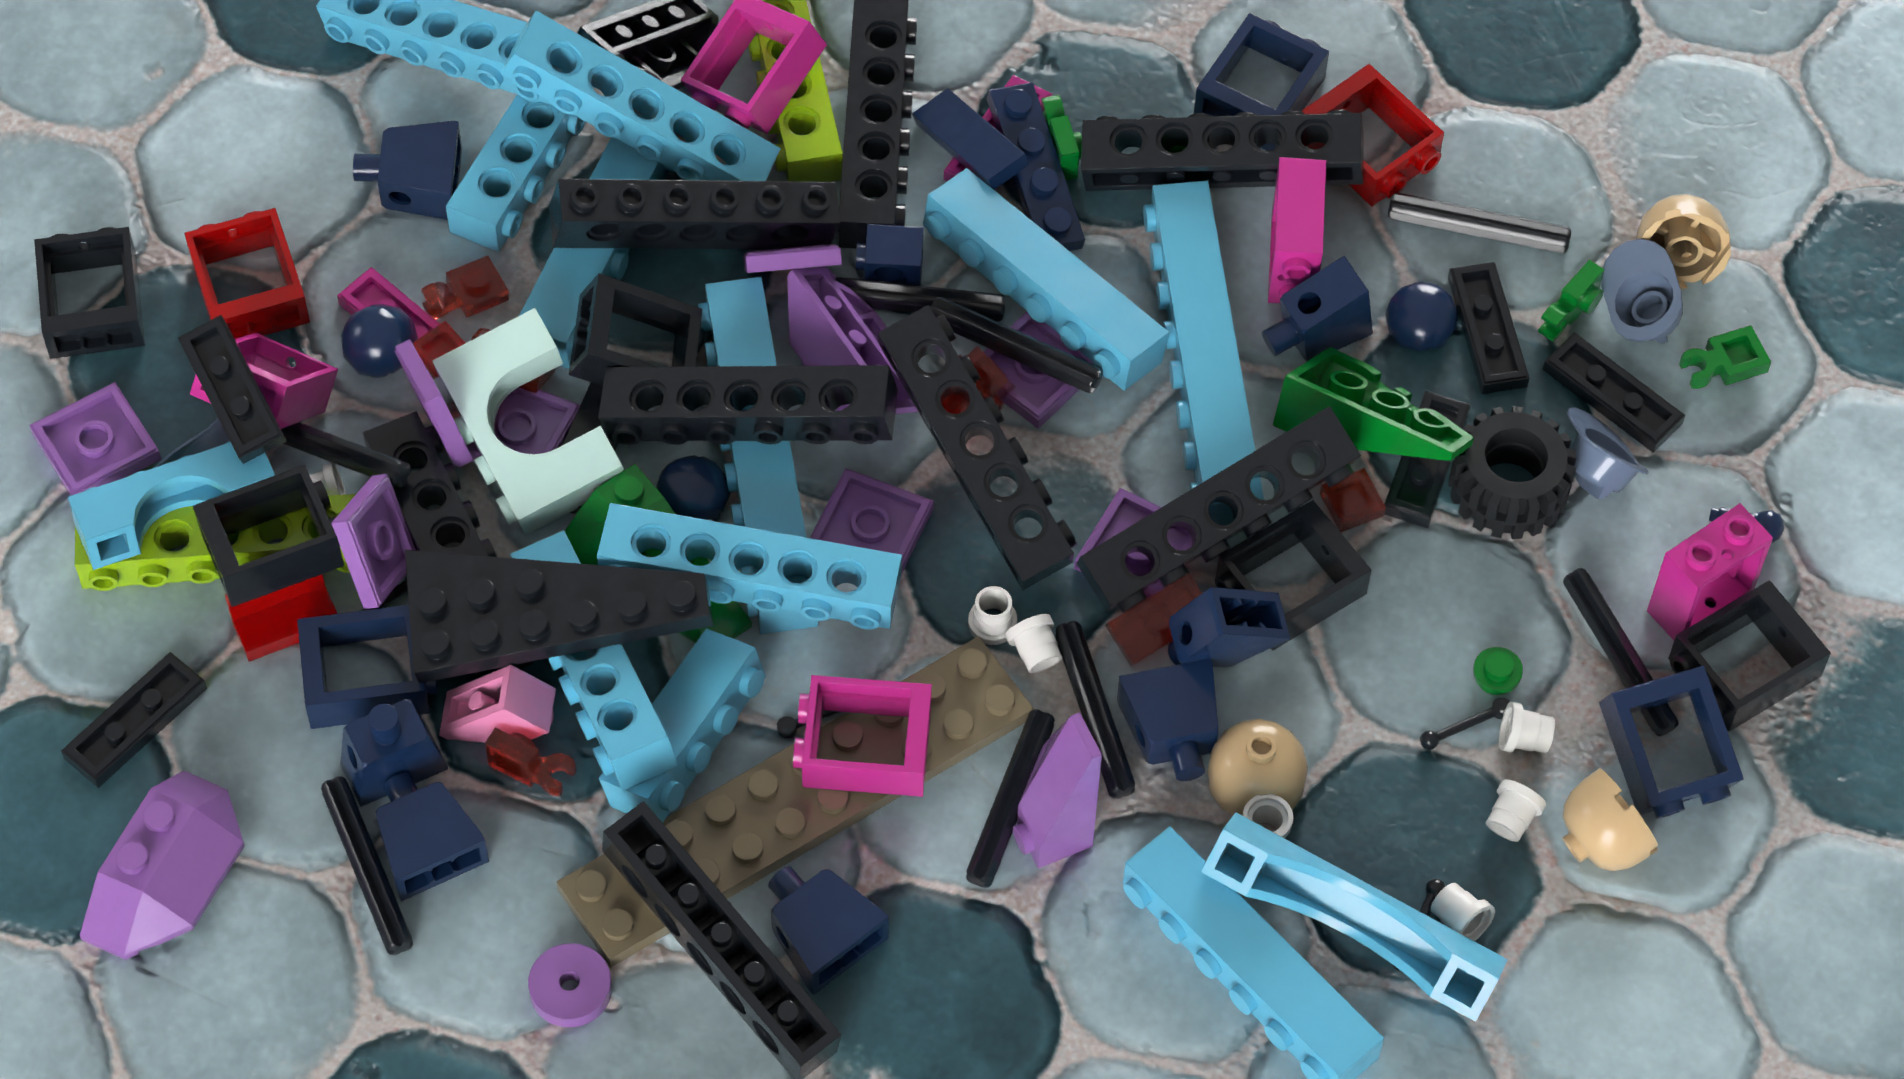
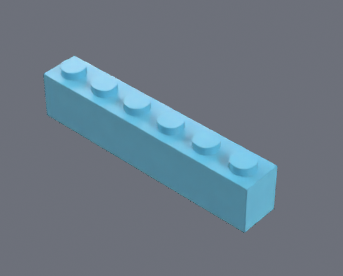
[519,112,678,369]
[923,168,1170,391]
[1123,826,1384,1079]

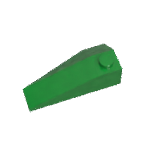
[1273,347,1474,461]
[564,464,752,643]

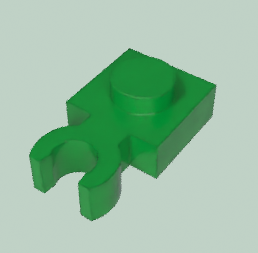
[1041,95,1082,181]
[1538,260,1605,342]
[1679,325,1771,389]

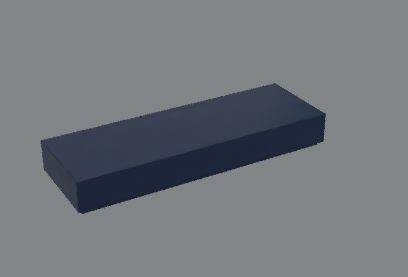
[912,88,1029,190]

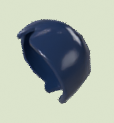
[1385,281,1458,351]
[341,304,418,378]
[656,455,730,521]

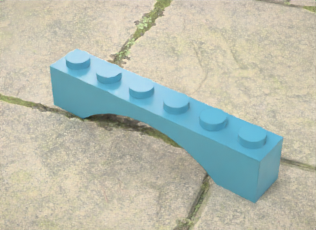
[1201,812,1508,1022]

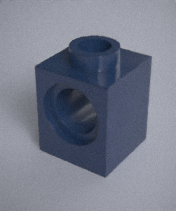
[856,224,924,285]

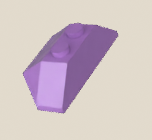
[787,267,918,414]
[80,771,245,960]

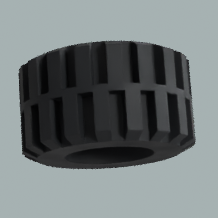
[1449,406,1576,539]

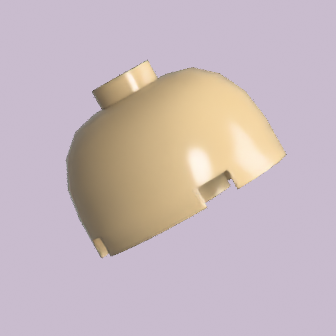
[1636,194,1731,289]
[1207,719,1308,815]
[1562,768,1658,871]

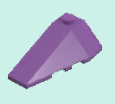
[1013,712,1102,869]

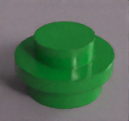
[1473,647,1523,695]

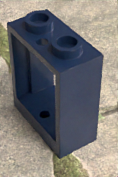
[1194,13,1329,151]
[297,605,437,729]
[1599,666,1744,819]

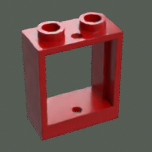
[1301,63,1444,207]
[184,208,310,339]

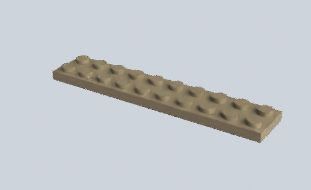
[556,636,1034,968]

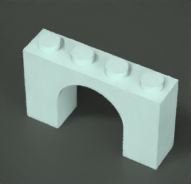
[432,308,624,536]

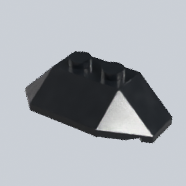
[577,0,719,90]

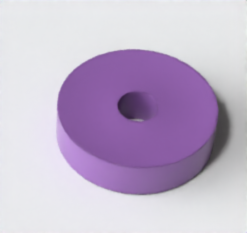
[528,943,612,1027]

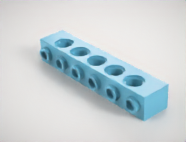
[316,0,563,106]
[500,11,781,181]
[597,503,902,630]
[510,530,678,791]

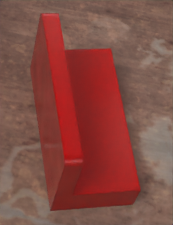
[225,574,338,662]

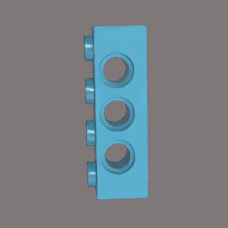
[446,94,586,252]

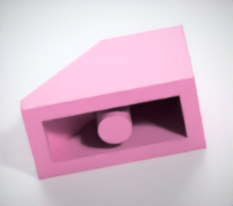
[439,665,556,746]

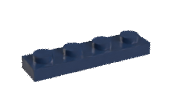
[987,82,1085,251]

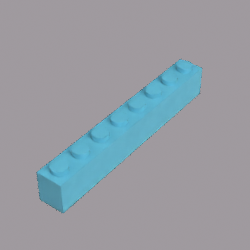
[1143,181,1264,525]
[698,277,818,635]

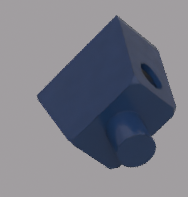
[353,121,462,220]
[1262,256,1373,361]
[1168,587,1290,668]
[1117,658,1218,781]
[340,699,448,807]
[375,772,489,902]
[768,866,889,995]

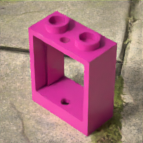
[680,0,827,134]
[1268,157,1326,304]
[190,333,338,429]
[1647,503,1773,640]
[793,675,932,797]

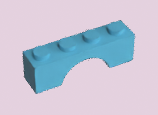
[68,441,275,570]

